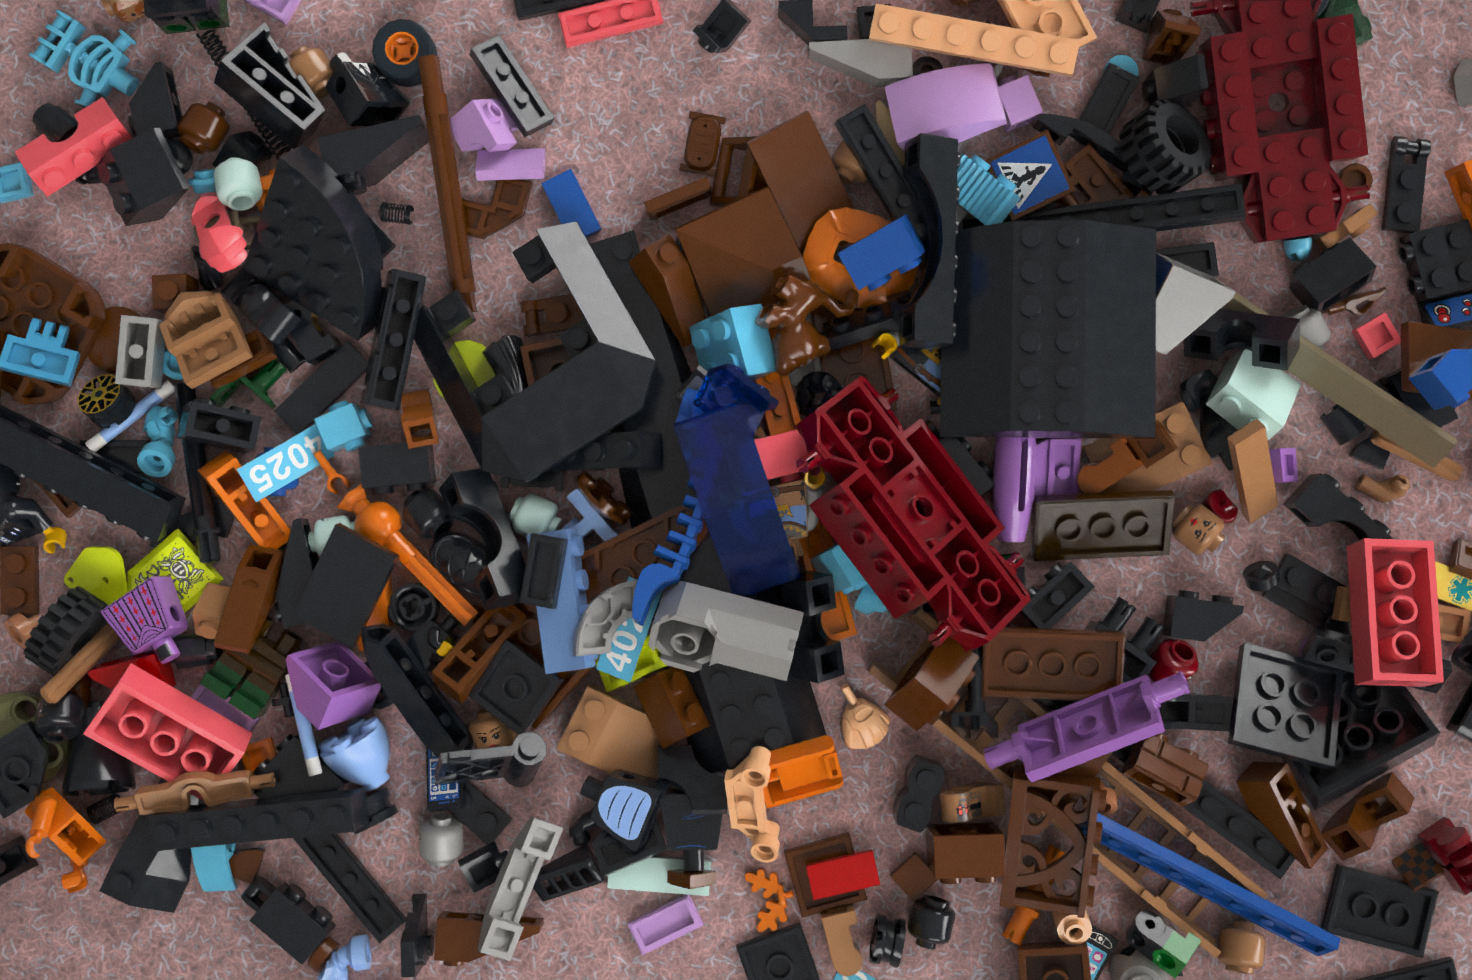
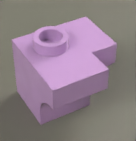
[450,99,518,152]

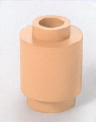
[1052,895,1092,945]

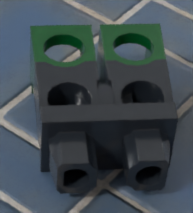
[143,0,230,34]

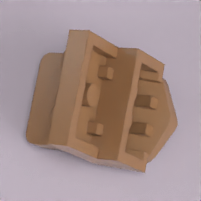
[159,291,253,389]

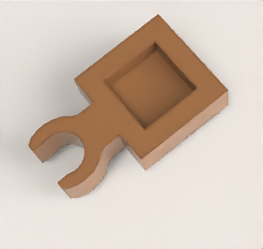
[1315,203,1378,251]

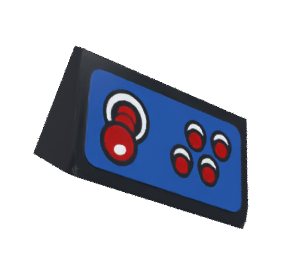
[1417,290,1472,328]

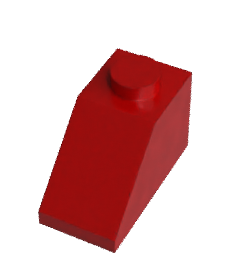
[88,651,176,690]

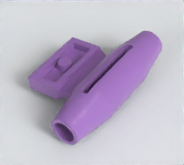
[992,437,1081,542]

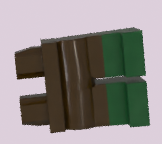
[199,615,303,719]

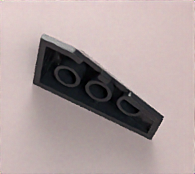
[99,778,200,913]

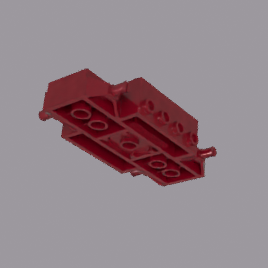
[1190,0,1370,244]
[794,376,1031,652]

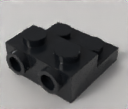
[1398,219,1472,302]

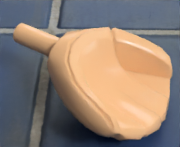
[840,684,890,749]

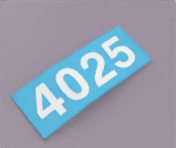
[237,424,334,502]
[596,577,663,683]

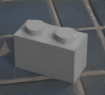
[115,315,165,388]

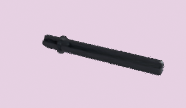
[174,383,221,564]

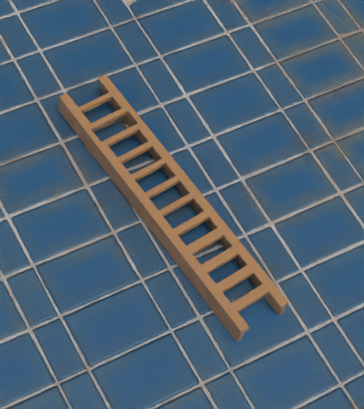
[866,607,1268,958]

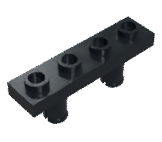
[1301,617,1453,694]

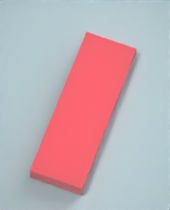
[558,0,664,48]

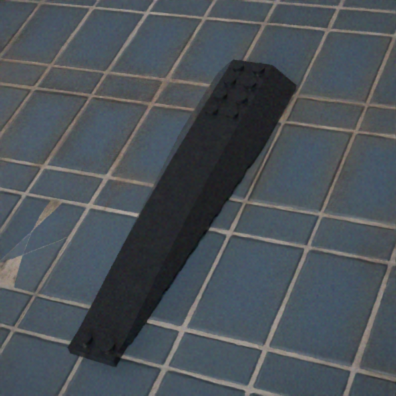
[590,230,827,773]

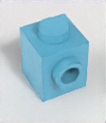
[314,401,373,452]

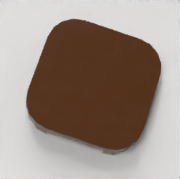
[0,243,106,404]

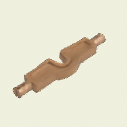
[114,770,276,815]

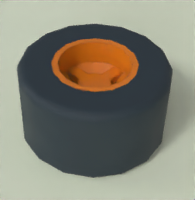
[372,19,438,87]

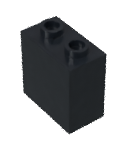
[252,734,350,798]

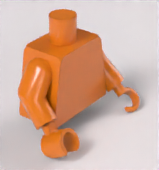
[24,787,107,893]

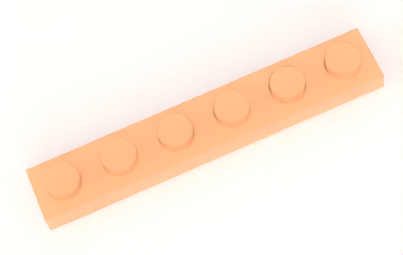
[869,3,1080,77]

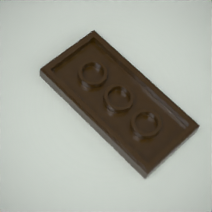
[1032,490,1175,561]

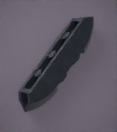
[361,623,473,757]

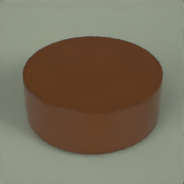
[1337,163,1373,194]
[307,937,340,973]

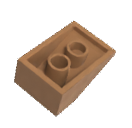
[1082,402,1213,493]
[556,683,673,779]

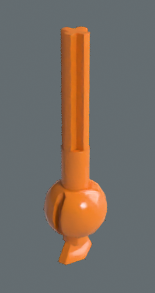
[337,483,479,627]

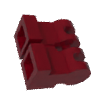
[1417,817,1472,895]

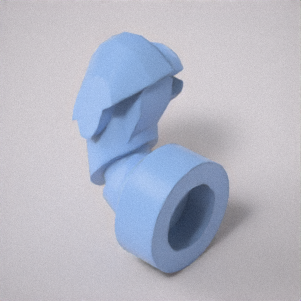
[317,934,371,980]

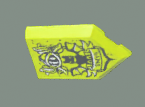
[127,529,224,613]

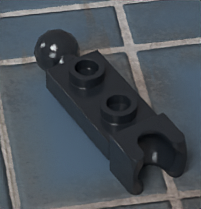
[818,290,912,351]

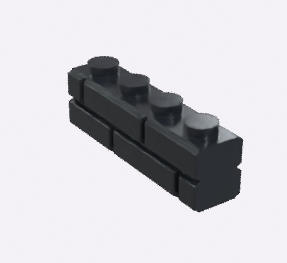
[360,269,426,411]

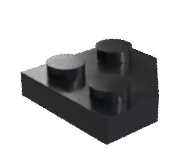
[0,721,50,818]

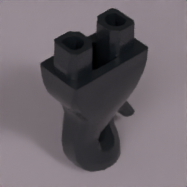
[1179,369,1238,471]

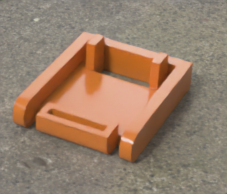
[763,735,844,809]

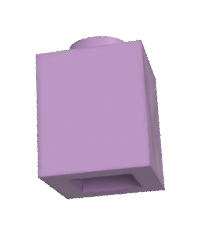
[997,75,1043,133]

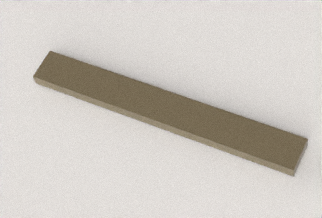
[1221,293,1458,468]

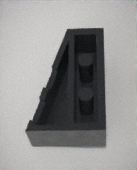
[214,22,325,149]

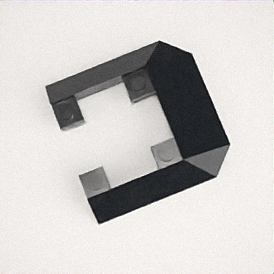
[414,222,657,483]

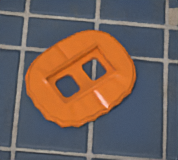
[803,207,919,309]

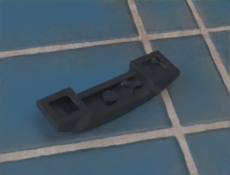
[1033,114,1153,196]

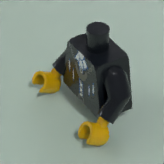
[0,491,67,554]

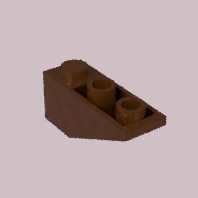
[214,544,284,654]

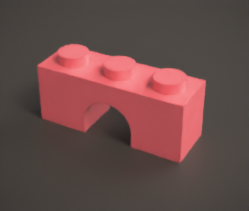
[15,97,132,197]

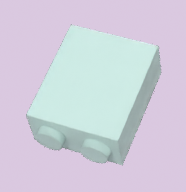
[1206,348,1301,440]

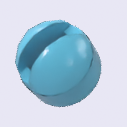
[1283,236,1312,261]

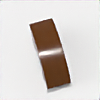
[1321,772,1414,861]

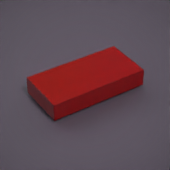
[805,849,881,900]

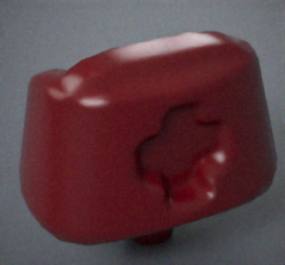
[1202,489,1238,524]

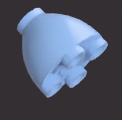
[318,716,390,791]

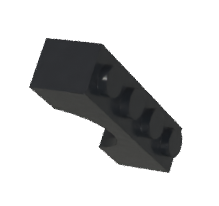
[439,468,526,611]
[1283,473,1393,540]

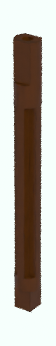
[418,55,477,312]

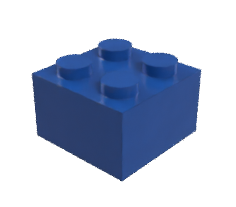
[838,214,926,292]

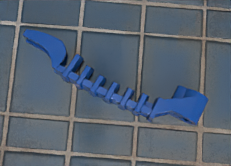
[632,387,724,626]

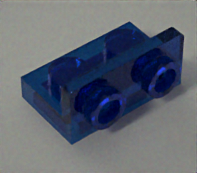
[693,363,779,442]

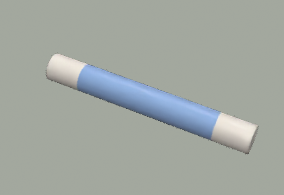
[85,380,174,452]
[285,674,323,776]

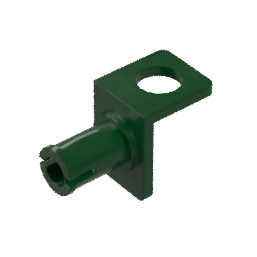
[209,359,288,410]

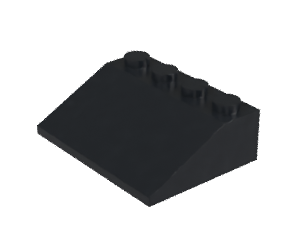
[1282,670,1440,810]

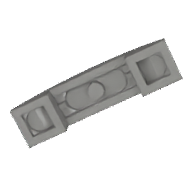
[478,816,563,961]

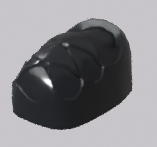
[429,531,488,596]

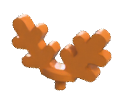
[745,867,794,932]

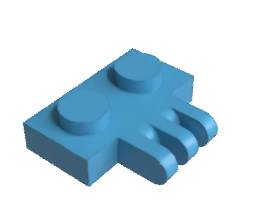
[0,318,81,387]

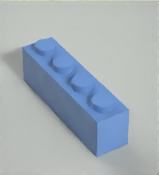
[527,529,598,674]

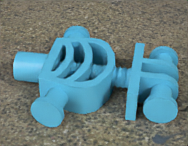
[28,9,139,108]

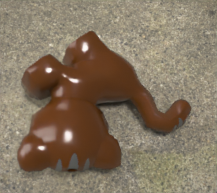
[755,275,859,377]

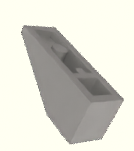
[808,39,913,87]

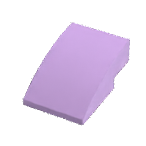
[885,63,1007,153]

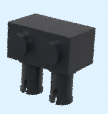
[1084,597,1165,683]

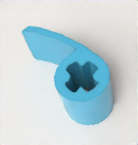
[191,843,237,892]

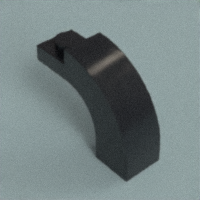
[1159,693,1232,732]

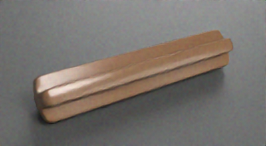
[1371,430,1463,481]
[40,624,121,704]

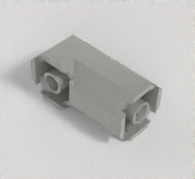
[648,581,804,681]

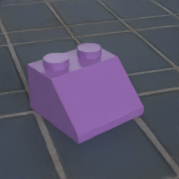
[286,641,381,730]

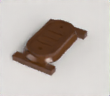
[679,111,726,177]

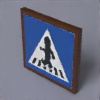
[985,129,1076,221]

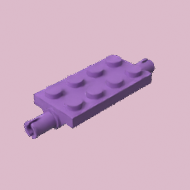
[983,671,1191,783]

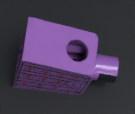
[101,576,188,664]

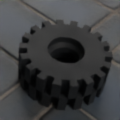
[24,586,109,676]

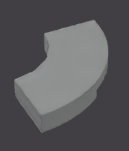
[573,580,638,656]

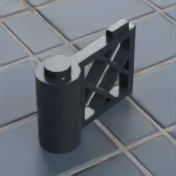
[433,732,547,787]

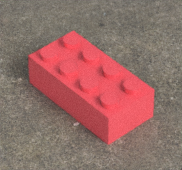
[1347,538,1444,687]
[83,663,253,801]

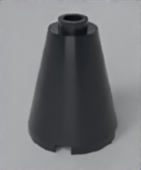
[62,701,136,796]

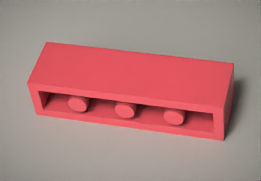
[727,430,829,492]

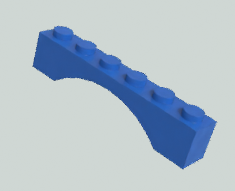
[1408,348,1472,410]

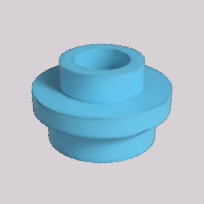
[188,169,216,193]

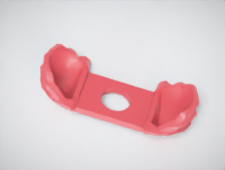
[191,192,247,273]

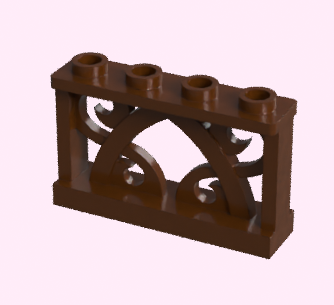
[1000,764,1107,918]

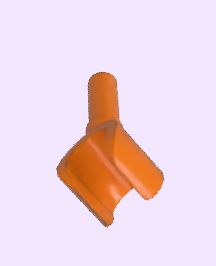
[313,450,351,494]

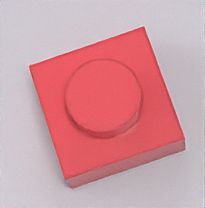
[1352,312,1401,360]

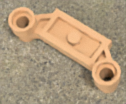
[724,746,780,863]

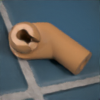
[1354,474,1410,503]

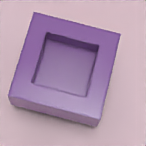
[1269,448,1298,483]

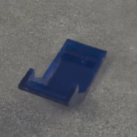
[674,401,801,597]

